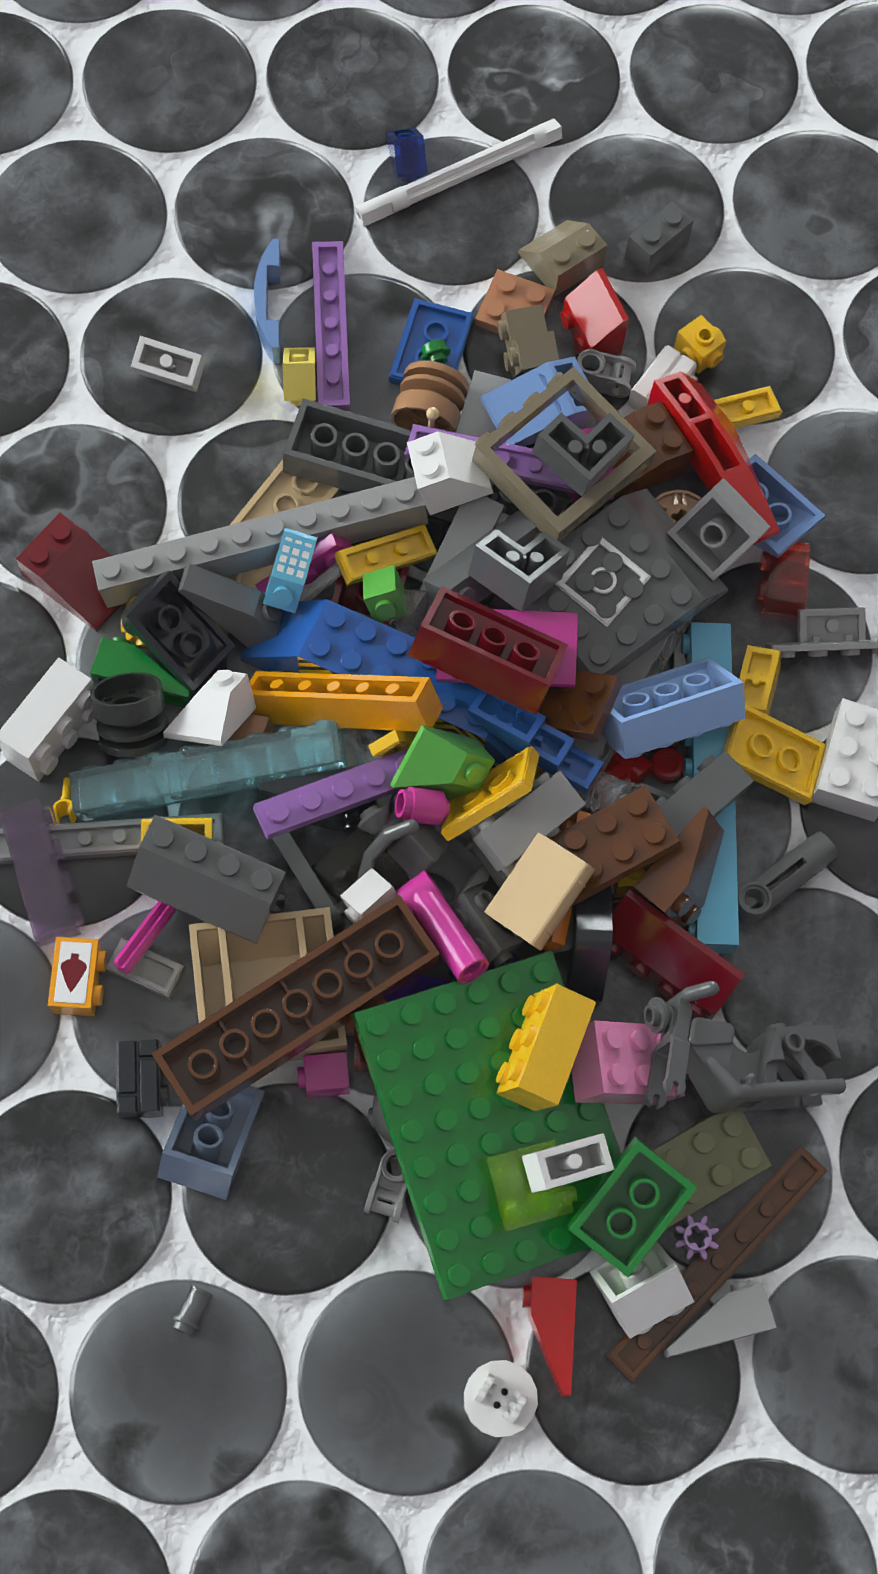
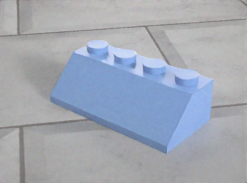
[603,657,746,759]

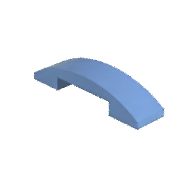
[254,239,281,364]

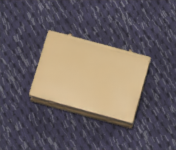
[484,832,595,951]

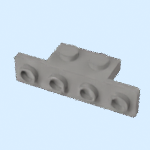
[766,607,878,658]

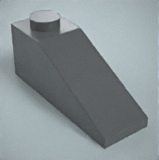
[178,564,284,648]

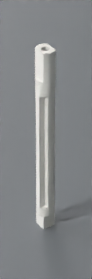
[355,118,562,227]

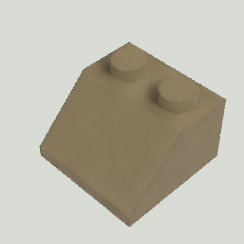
[518,220,608,296]

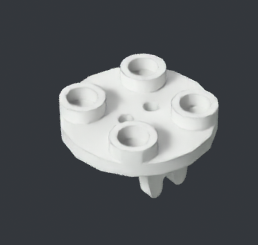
[464,1360,538,1437]

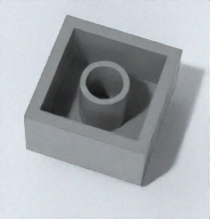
[667,478,770,581]

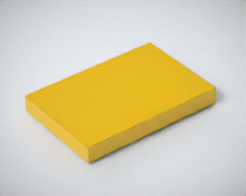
[722,704,826,805]
[441,746,539,841]

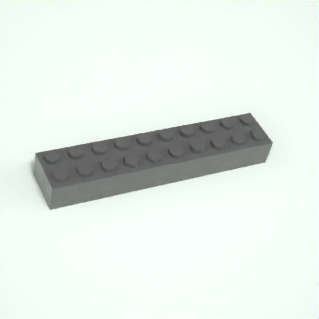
[283,398,612,535]

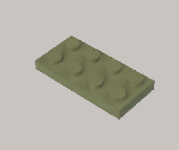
[652,1112,772,1229]

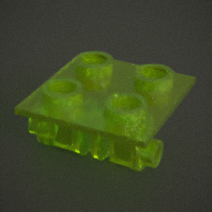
[486,1140,577,1231]

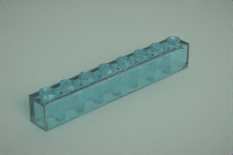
[69,720,348,821]

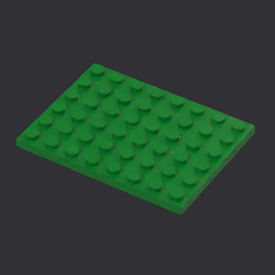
[351,951,621,1300]

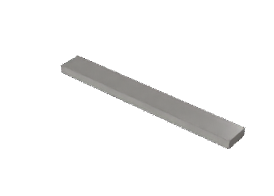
[0,813,224,864]

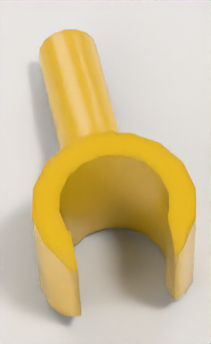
[53,777,77,824]

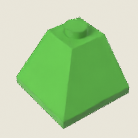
[390,725,495,800]

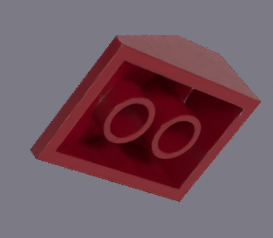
[16,512,122,632]

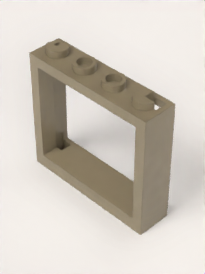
[472,367,657,542]

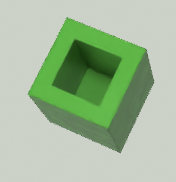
[363,565,407,623]

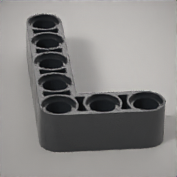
[566,885,613,1002]

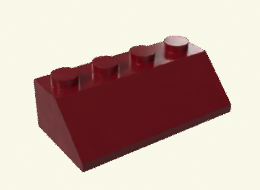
[408,586,568,715]
[611,889,745,1020]

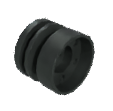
[90,672,169,757]

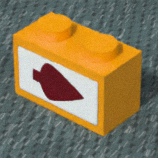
[47,937,107,1016]

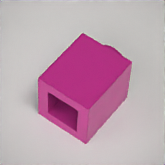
[297,1052,350,1098]

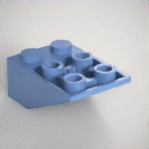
[480,357,596,446]

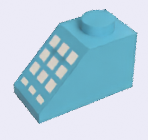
[263,528,317,613]

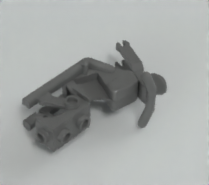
[358,805,524,969]
[644,981,846,1113]

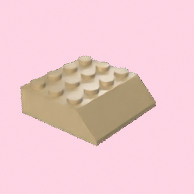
[189,907,348,1062]

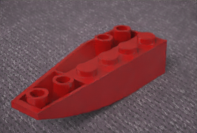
[647,371,780,544]

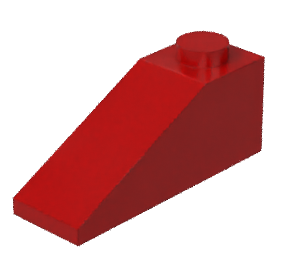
[522,1276,577,1397]

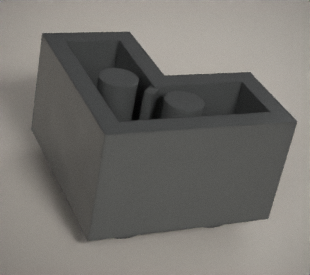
[532,412,635,497]
[468,529,571,612]

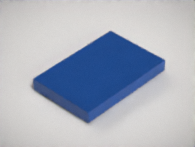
[389,298,474,385]

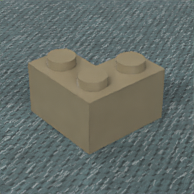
[497,304,559,378]

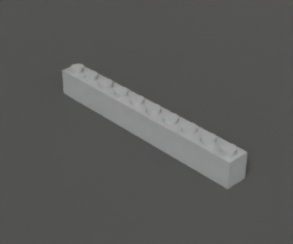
[92,477,428,608]

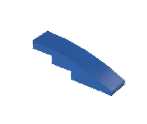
[468,690,604,795]

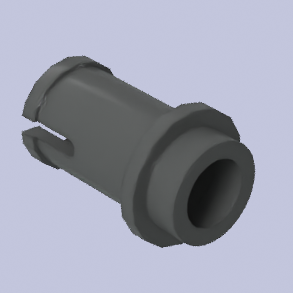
[172,1285,213,1337]

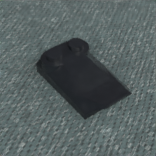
[121,571,236,693]

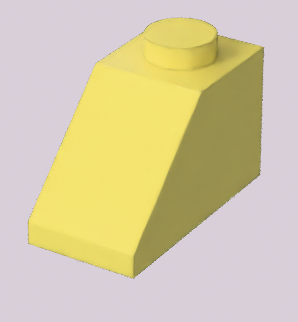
[282,347,316,406]

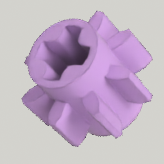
[674,1215,719,1261]

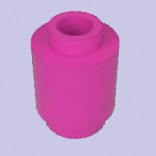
[395,787,450,826]

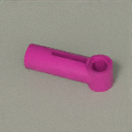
[396,870,489,983]

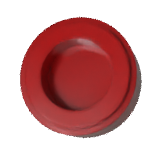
[651,748,684,784]

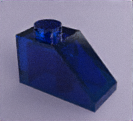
[386,127,428,181]

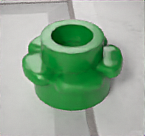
[421,339,451,364]

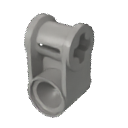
[577,349,636,398]
[364,1149,408,1223]

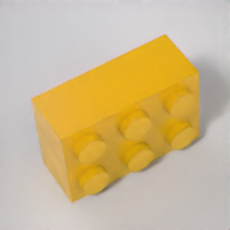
[496,984,596,1111]

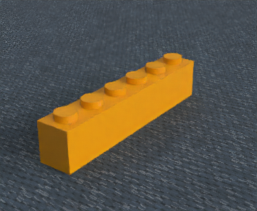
[249,671,443,732]

